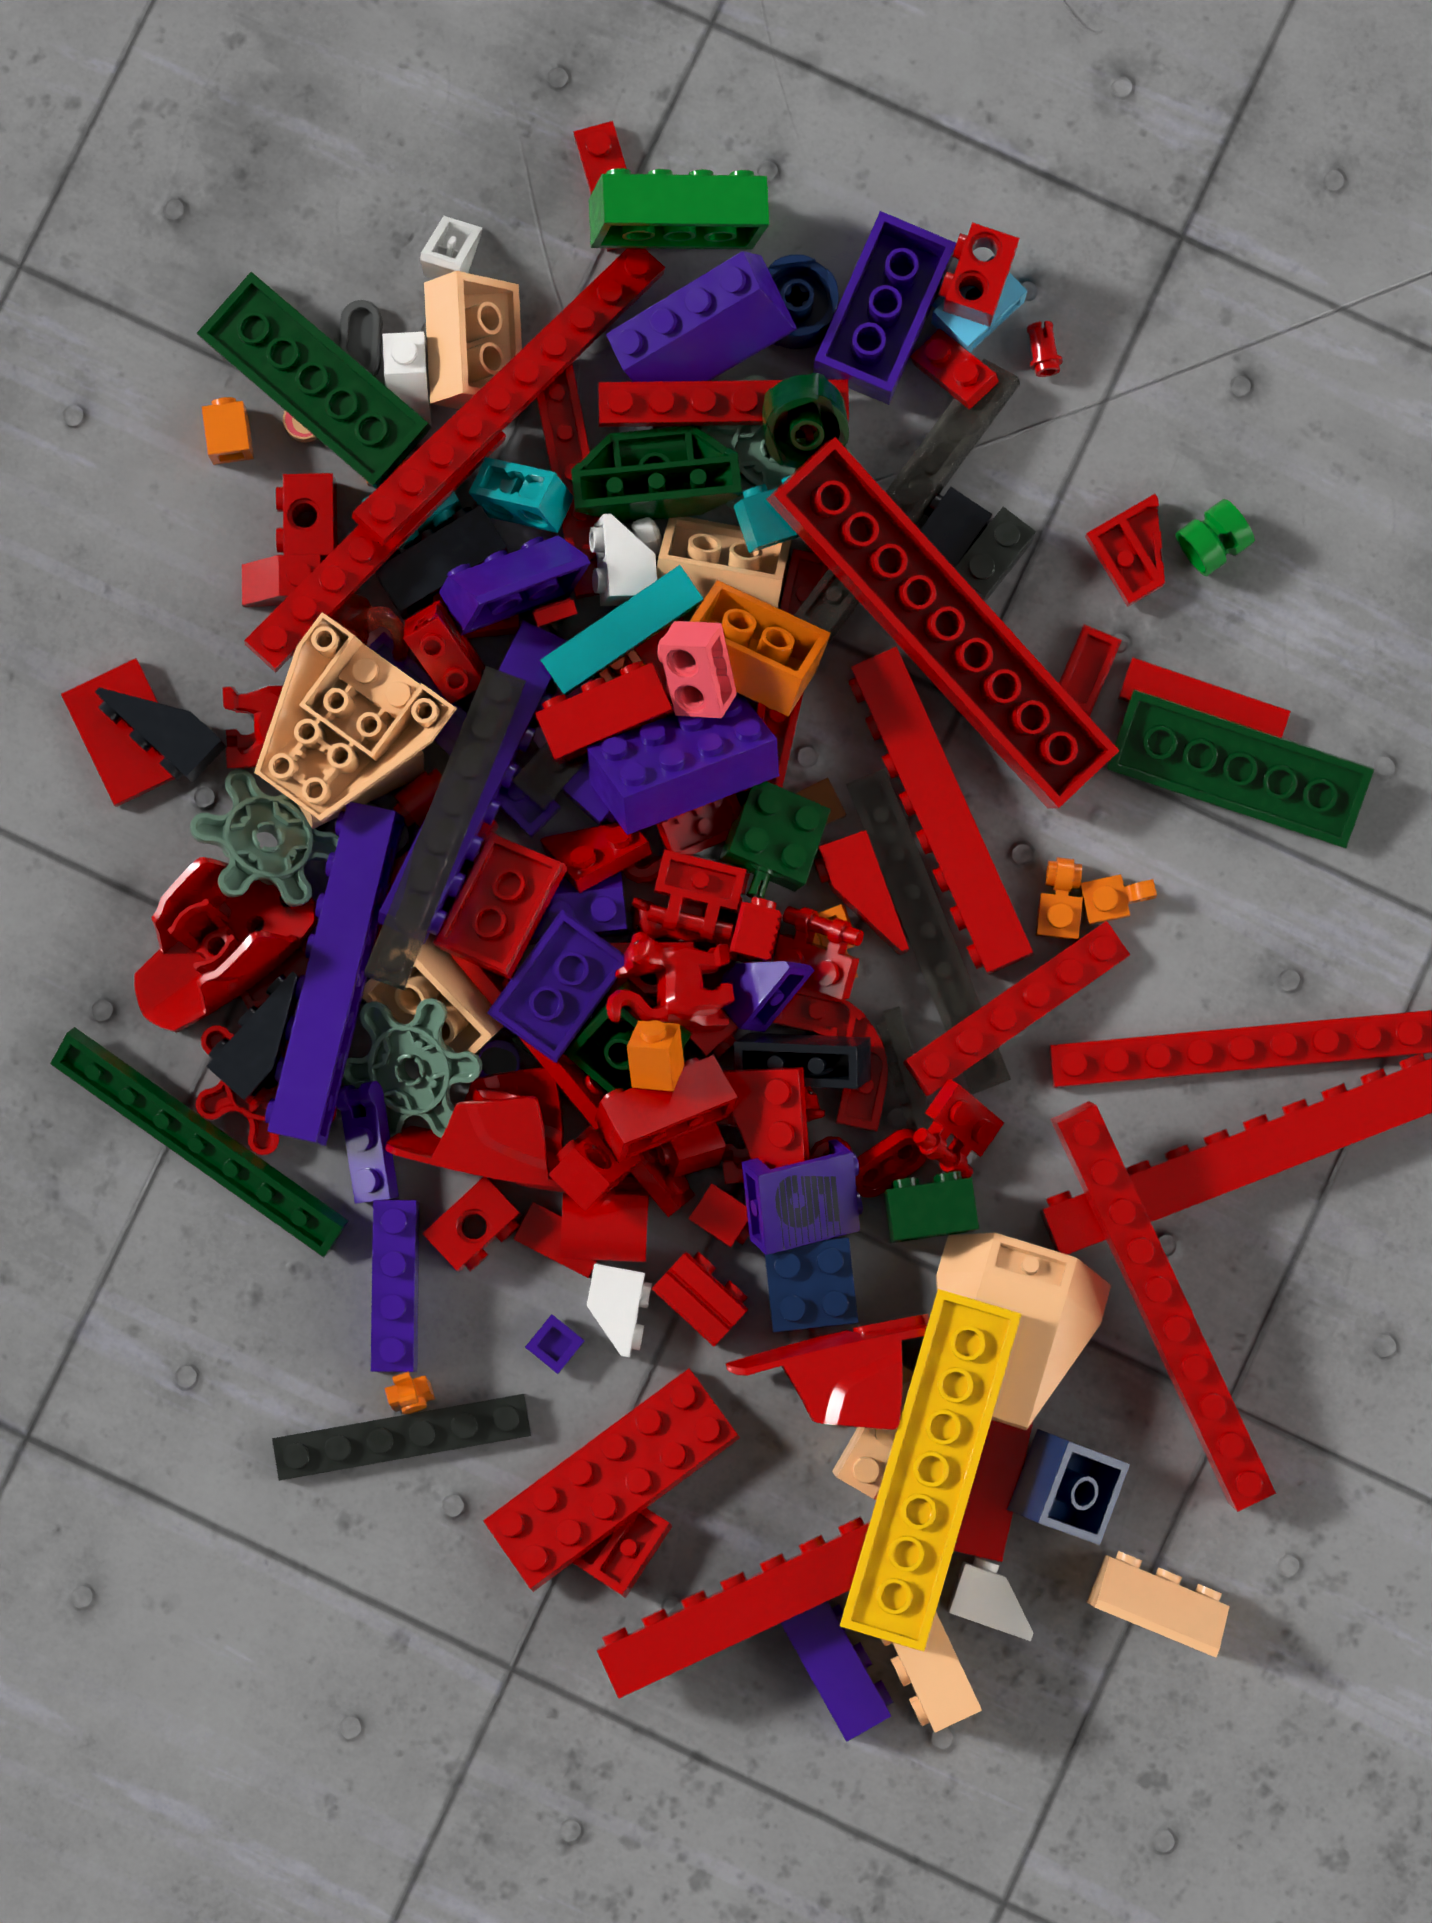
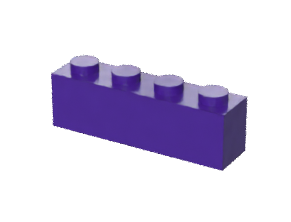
[370,1200,420,1372]
[781,1601,894,1742]

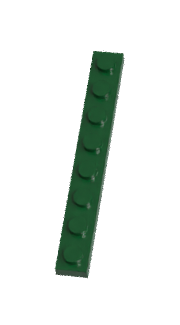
[50,1027,349,1257]

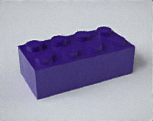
[813,211,956,405]
[587,693,779,835]

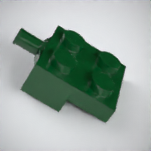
[719,781,831,899]

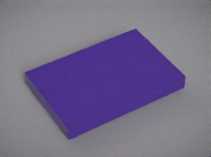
[486,910,625,1063]

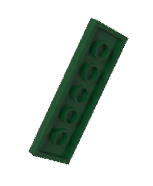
[197,272,432,489]
[1107,689,1375,848]

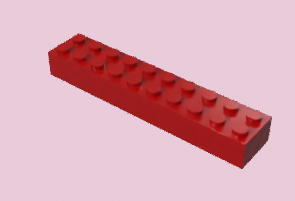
[766,437,1120,809]

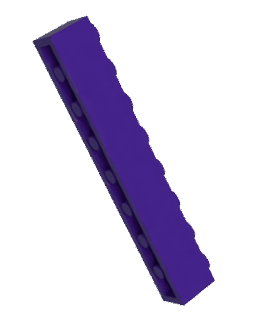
[378,620,567,944]
[265,802,405,1146]

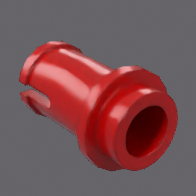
[1027,321,1063,377]

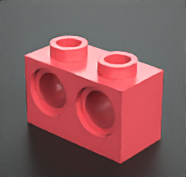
[658,621,737,718]

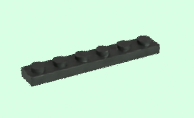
[272,1394,532,1481]

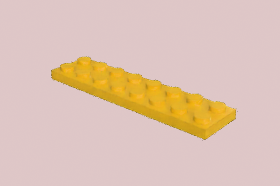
[839,1289,1022,1652]

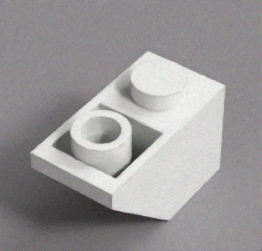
[589,514,657,606]
[587,1264,652,1357]

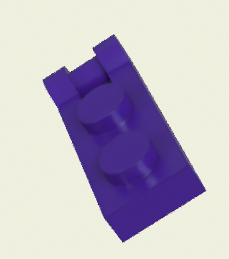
[336,1081,399,1204]

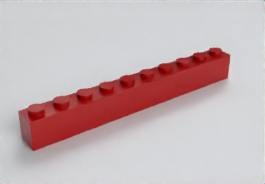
[1039,1053,1432,1255]
[1050,1101,1276,1512]

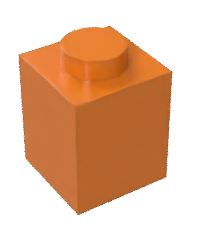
[202,397,254,465]
[627,1020,684,1091]

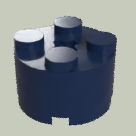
[768,255,839,349]

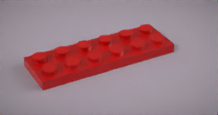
[483,1368,740,1592]

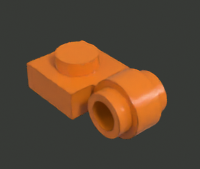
[1036,857,1083,940]

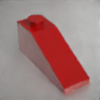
[813,830,909,956]

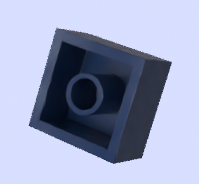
[764,1237,859,1333]
[1007,1429,1130,1545]

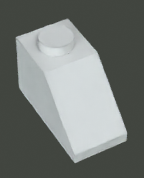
[382,332,431,425]
[947,1557,1033,1641]

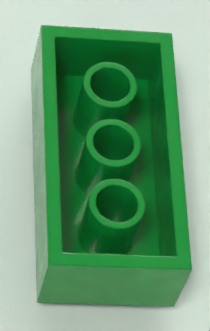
[588,168,770,249]

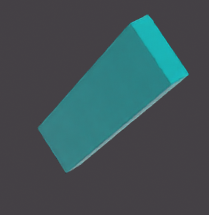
[541,565,704,696]

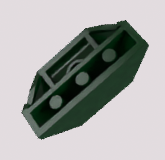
[571,425,742,523]

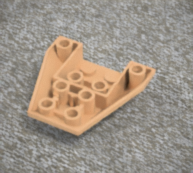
[254,612,457,822]
[936,1233,1111,1430]

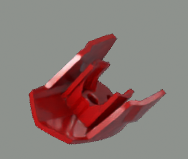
[134,857,317,1033]
[385,1068,566,1193]
[726,1313,929,1430]

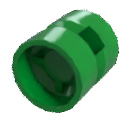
[1175,499,1255,577]

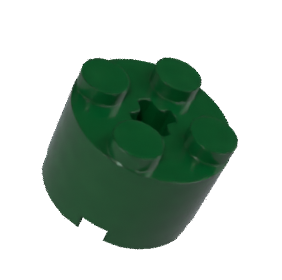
[762,373,849,470]

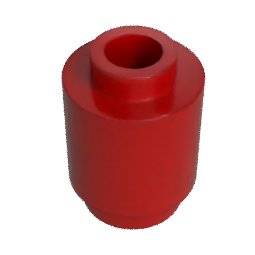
[393,768,445,828]

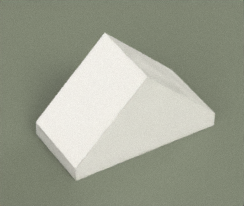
[420,216,482,279]

